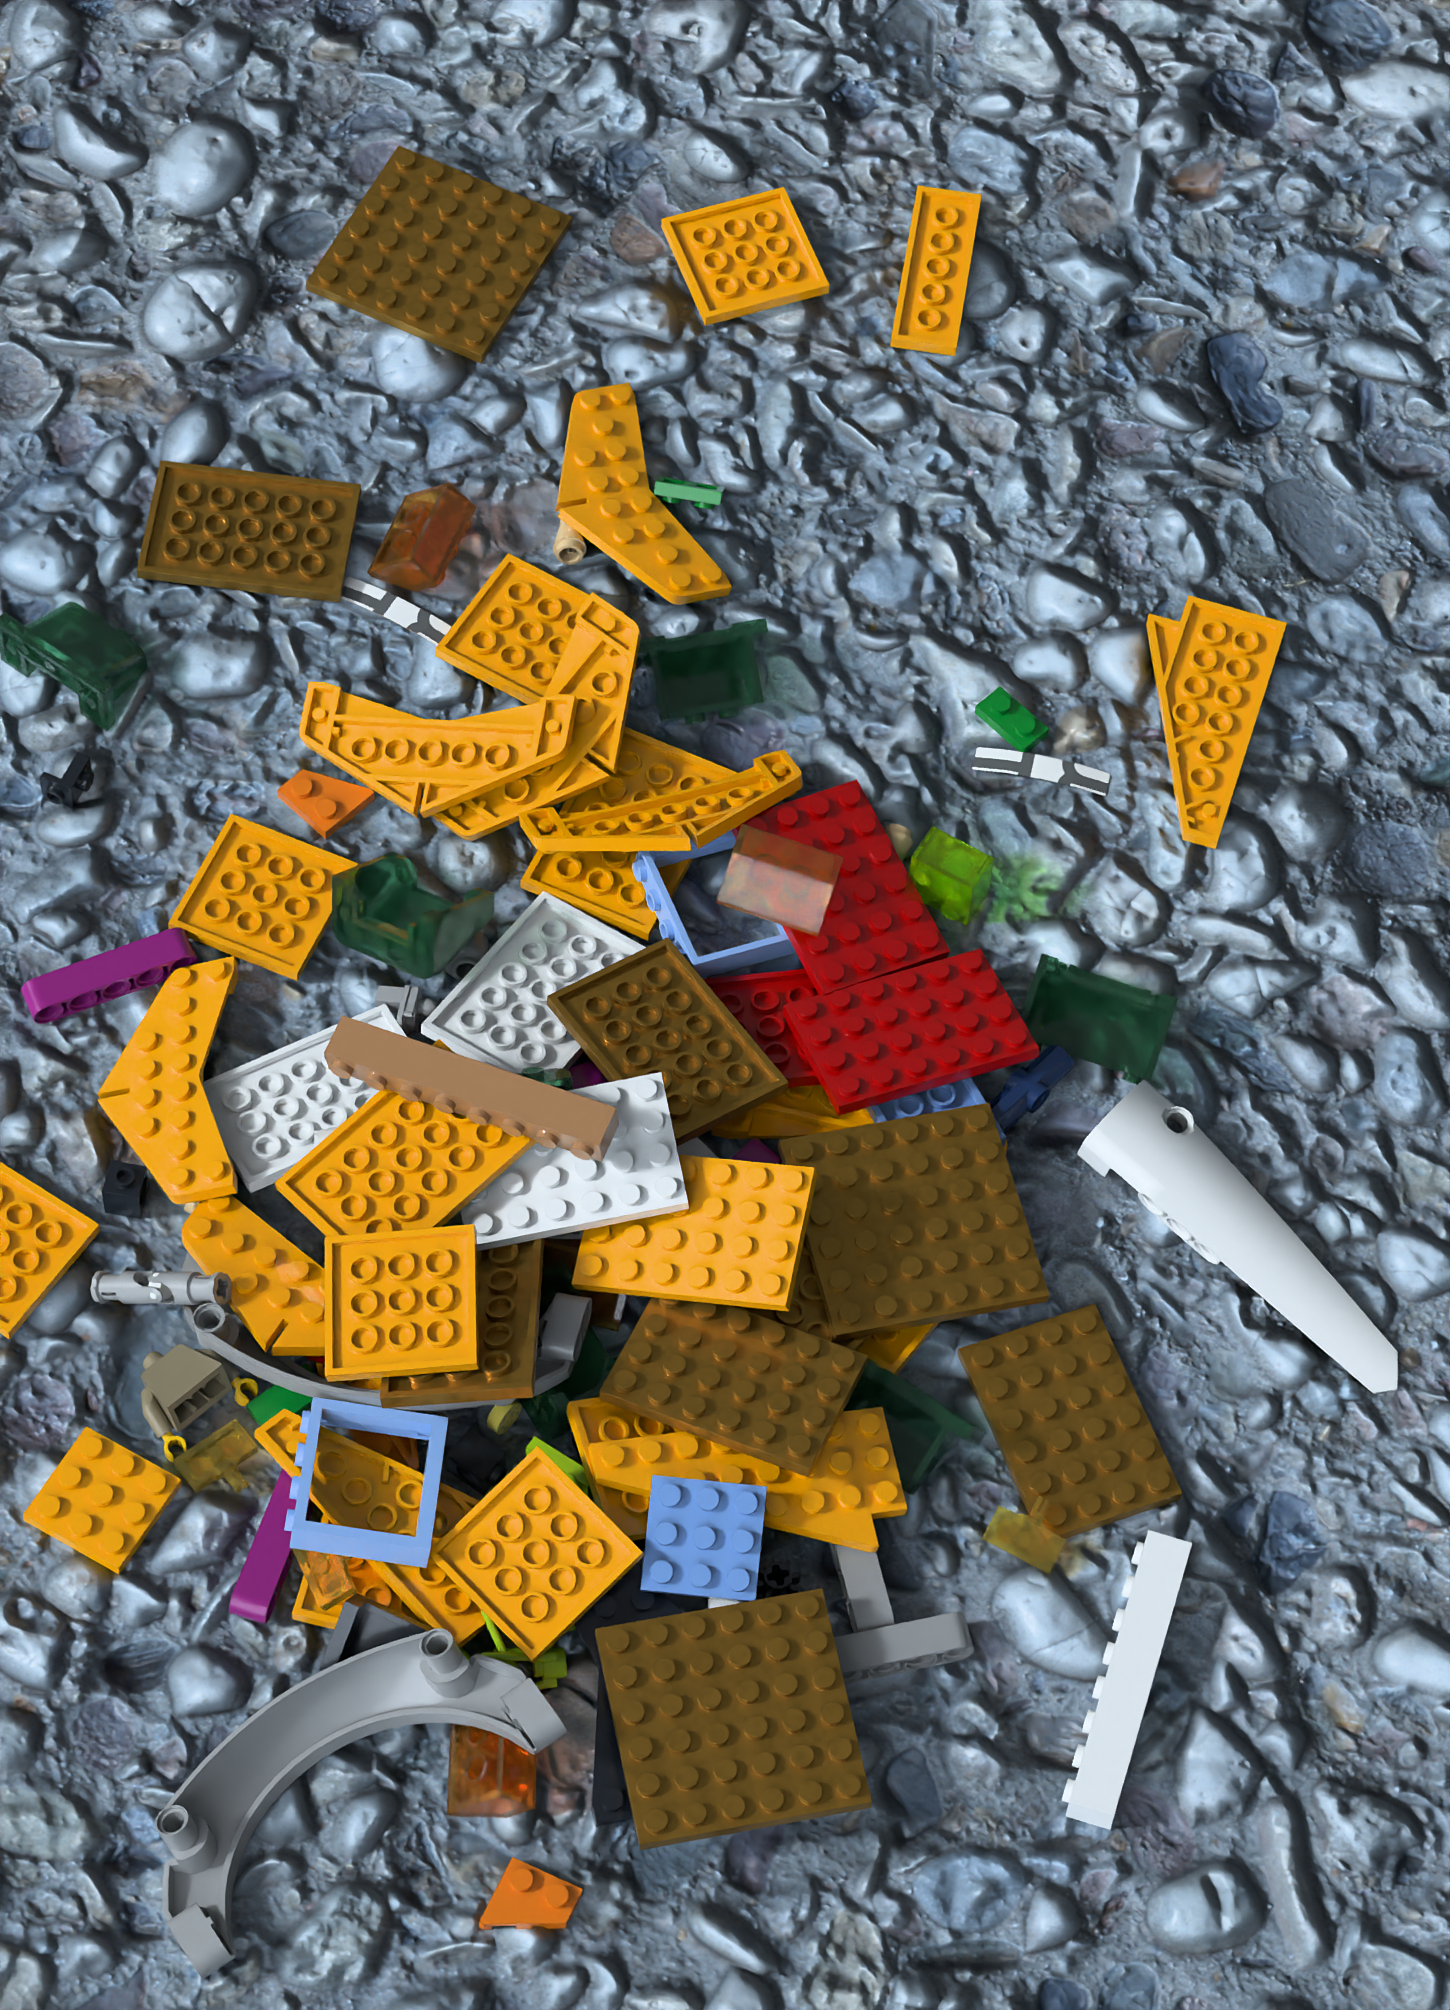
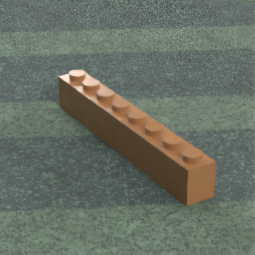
[324,1015,619,1162]

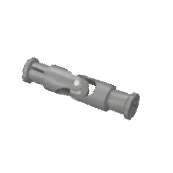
[90,1271,232,1305]

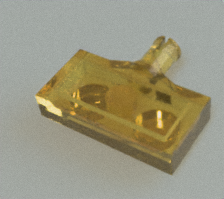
[174,1418,258,1493]
[982,1496,1067,1575]
[292,1548,358,1611]

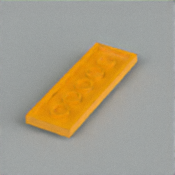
[890,185,982,356]

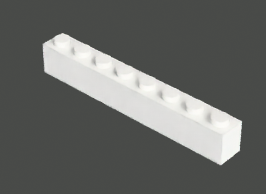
[1062,1530,1192,1830]

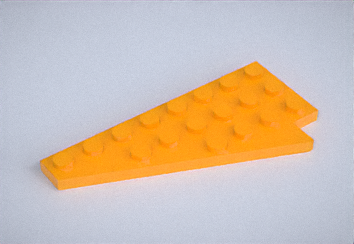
[1146,595,1287,849]
[588,1407,907,1553]
[254,1409,487,1648]

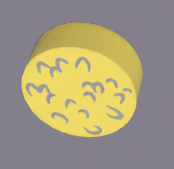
[487,1400,521,1435]

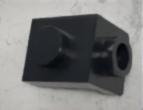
[40,752,94,808]

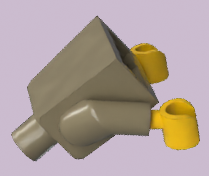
[141,1344,258,1463]

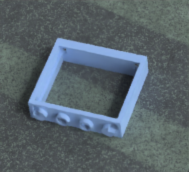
[632,830,796,978]
[284,1397,448,1568]

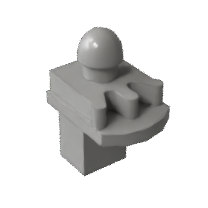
[375,985,438,1035]

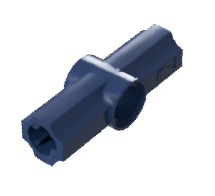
[989,1044,1074,1134]

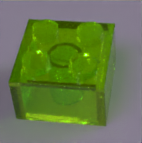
[909,826,994,925]

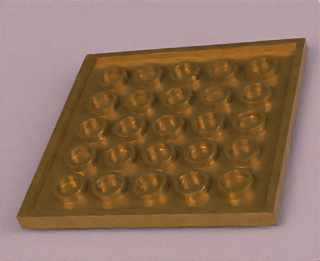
[306,146,572,364]
[778,1103,1050,1342]
[595,1588,872,1850]

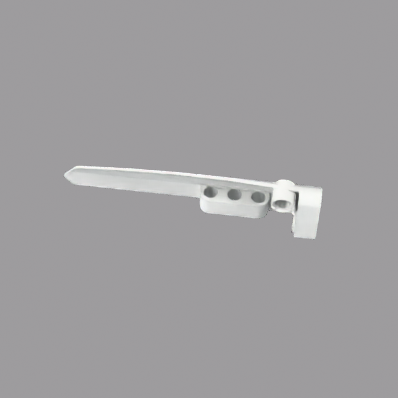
[1077,1079,1398,1394]

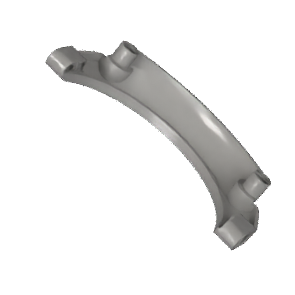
[181,1252,592,1411]
[155,1628,568,1979]

